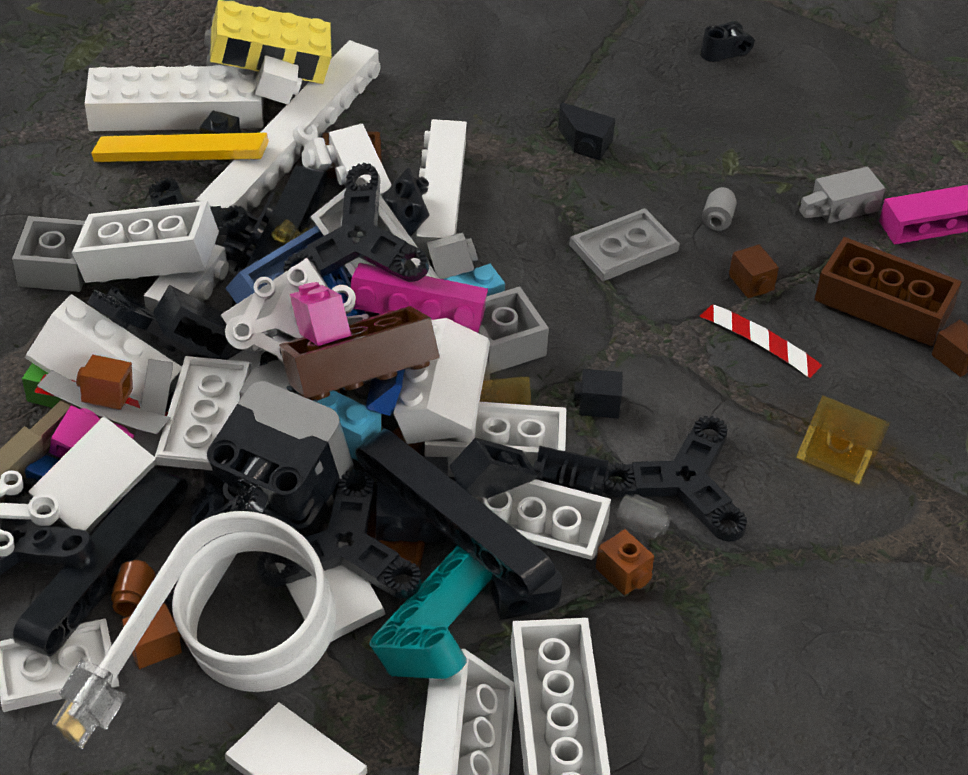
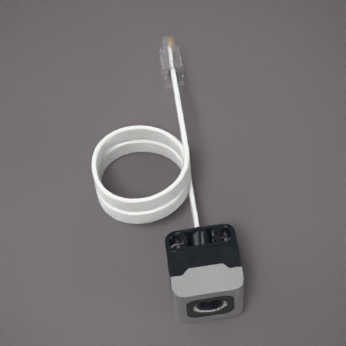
[51,381,354,749]

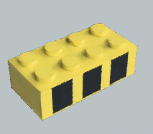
[210,0,331,84]

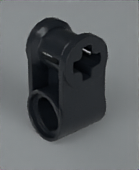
[700,21,755,62]

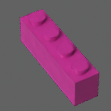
[879,185,968,245]
[350,263,488,333]

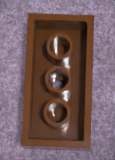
[814,237,962,347]
[279,306,440,400]

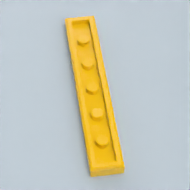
[91,133,269,162]

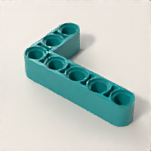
[369,545,492,679]

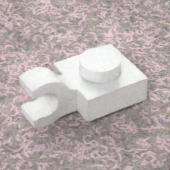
[293,124,332,171]

